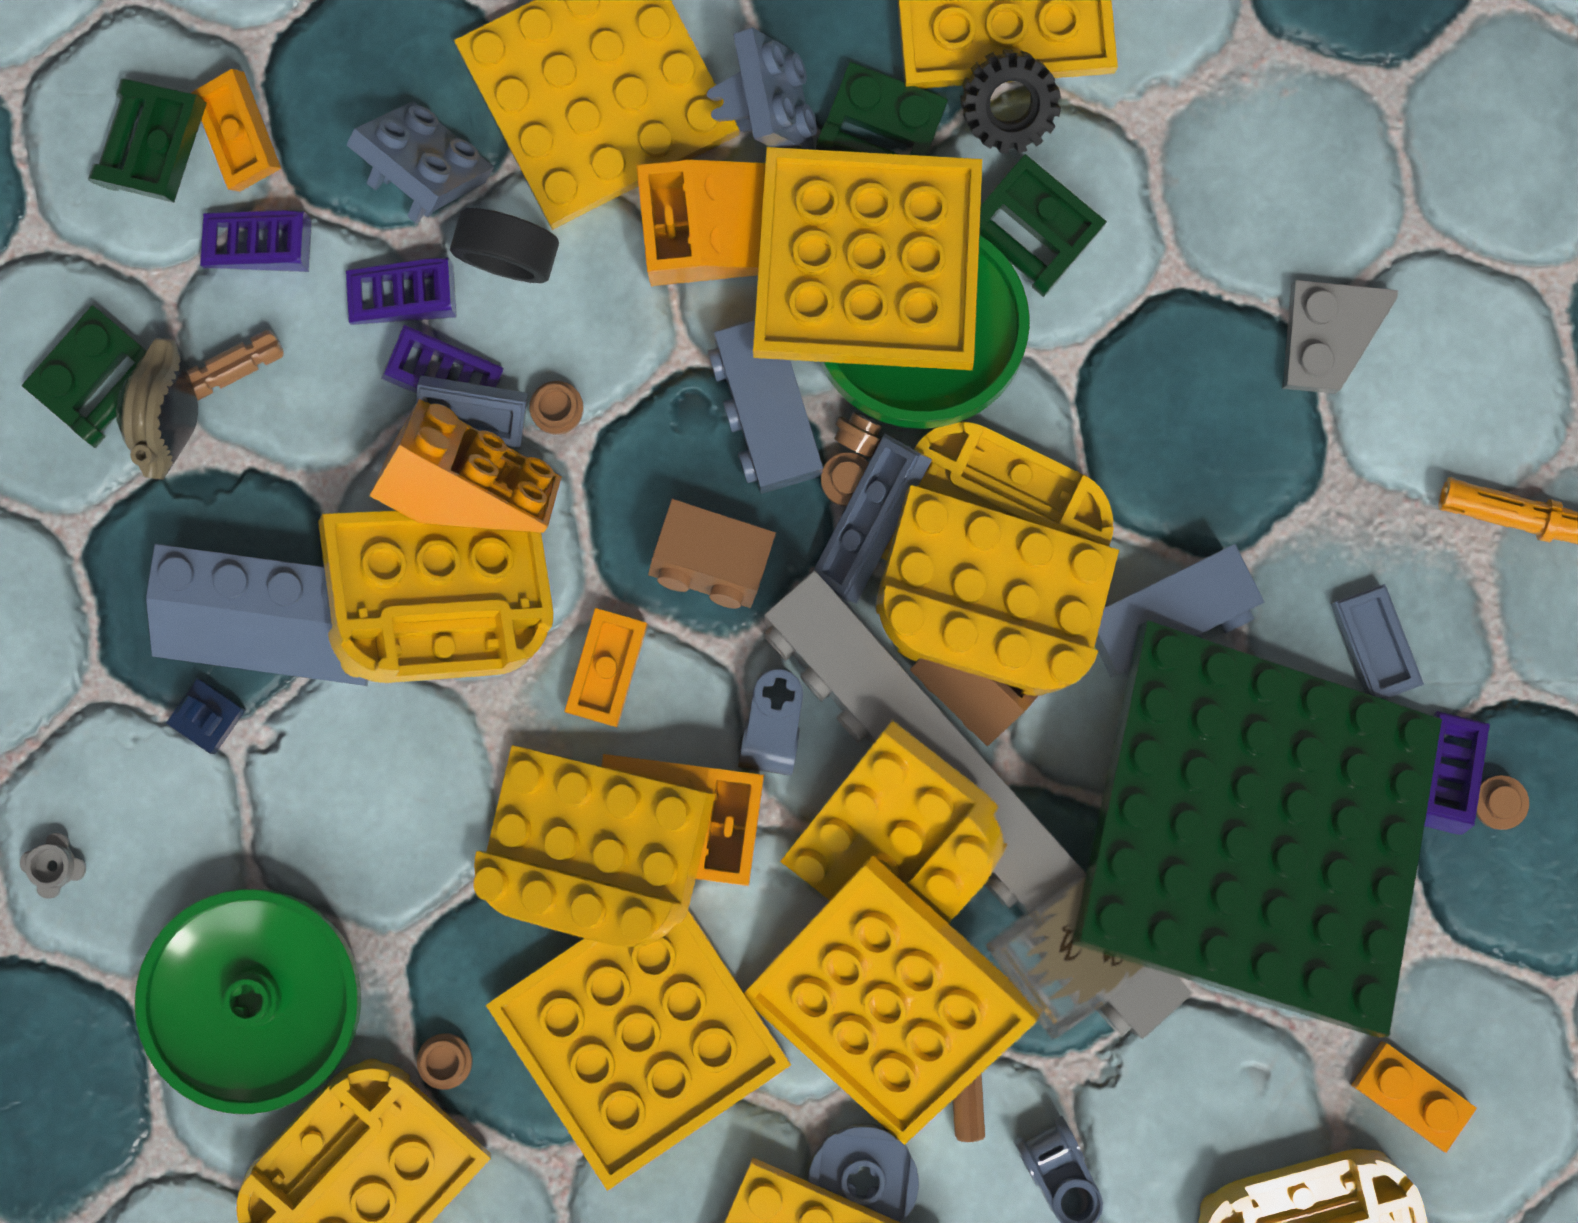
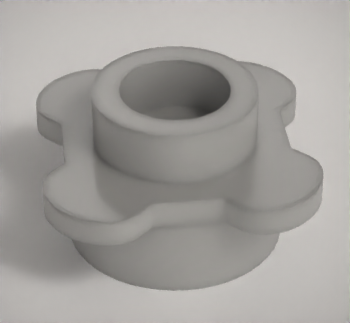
[20,833,86,899]

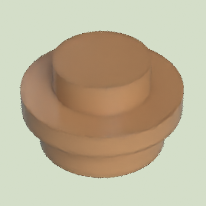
[530,381,584,435]
[834,412,882,458]
[821,452,869,507]
[1476,775,1529,830]
[417,1033,473,1090]

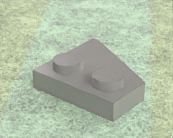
[1283,280,1398,394]

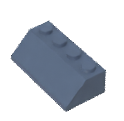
[146,544,368,686]

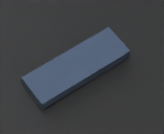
[812,433,932,604]

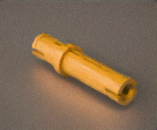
[1438,477,1578,545]

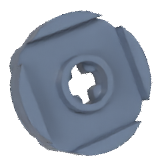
[808,1124,919,1222]

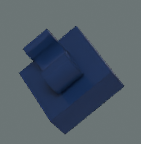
[166,678,246,754]

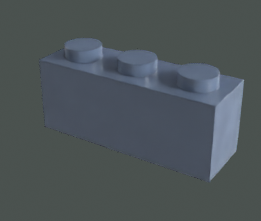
[708,320,823,494]
[1095,544,1265,678]

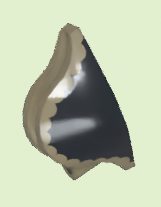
[116,338,198,479]

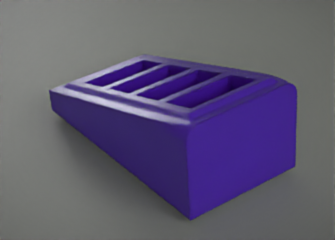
[200,210,312,272]
[346,257,457,325]
[381,325,504,393]
[1424,711,1490,835]

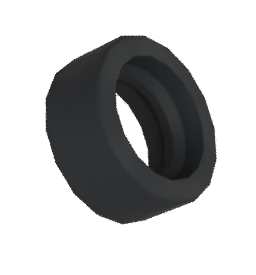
[450,208,559,283]

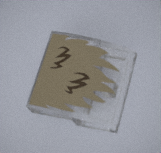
[985,873,1149,1039]

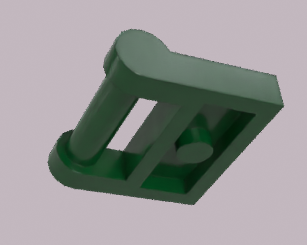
[815,62,948,156]
[88,79,207,203]
[979,154,1107,298]
[21,305,147,448]

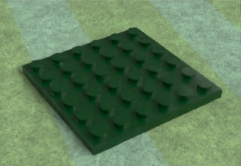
[1072,620,1442,1038]

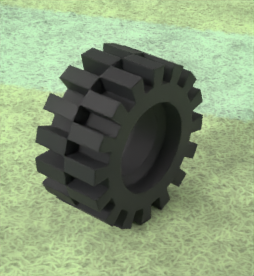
[960,49,1061,154]

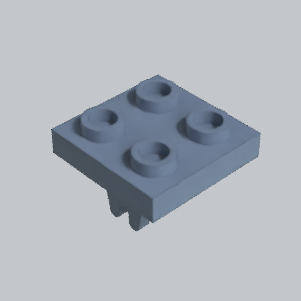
[707,27,817,150]
[347,101,494,224]

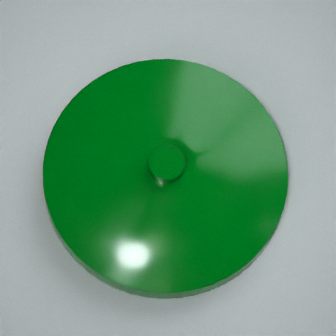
[820,235,1030,429]
[135,889,361,1114]

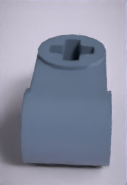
[738,669,803,776]
[1013,1116,1103,1223]

